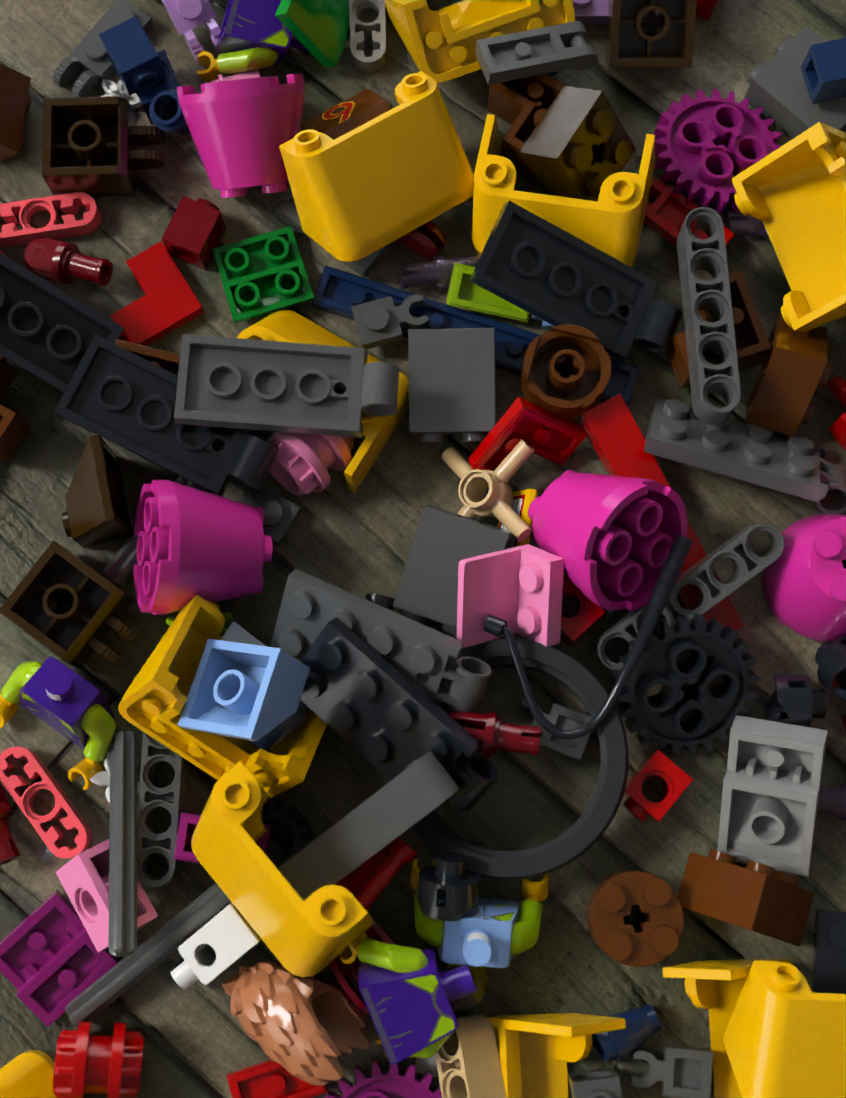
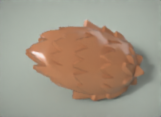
[222,960,371,1086]

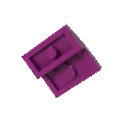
[0,890,118,1027]

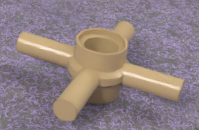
[442,439,535,542]

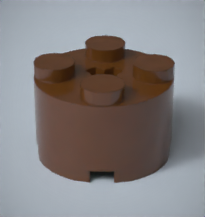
[521,324,611,422]
[585,870,684,967]

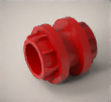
[52,1021,144,1098]

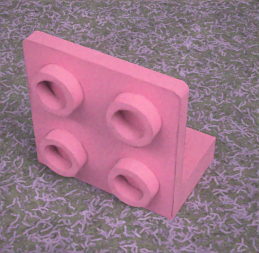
[456,544,564,648]

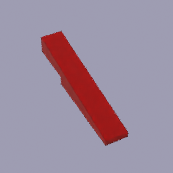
[579,393,744,631]

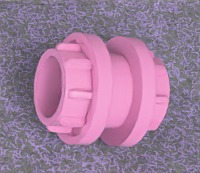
[267,431,354,496]

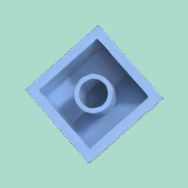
[178,639,310,742]

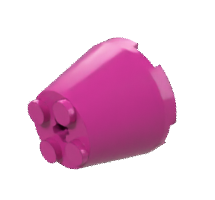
[177,74,305,198]
[528,470,688,611]
[133,480,273,615]
[762,514,846,644]

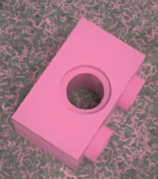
[55,838,158,953]

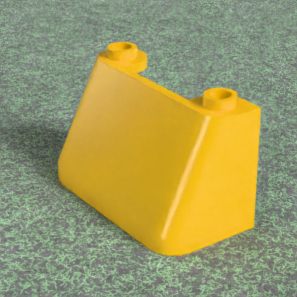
[384,0,575,83]
[279,71,474,262]
[731,122,846,332]
[118,595,327,798]
[191,761,375,977]
[722,960,846,1098]

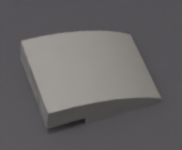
[717,715,828,876]

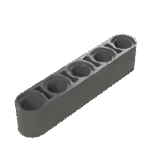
[677,207,741,425]
[596,524,784,670]
[137,732,190,888]
[278,750,459,901]

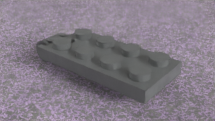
[174,334,399,438]
[643,398,846,514]
[270,569,492,713]

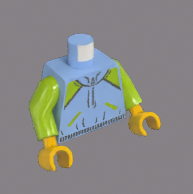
[409,859,549,968]

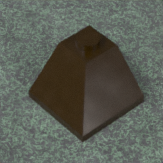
[62,434,133,548]

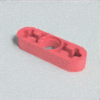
[0,192,101,247]
[0,746,92,859]

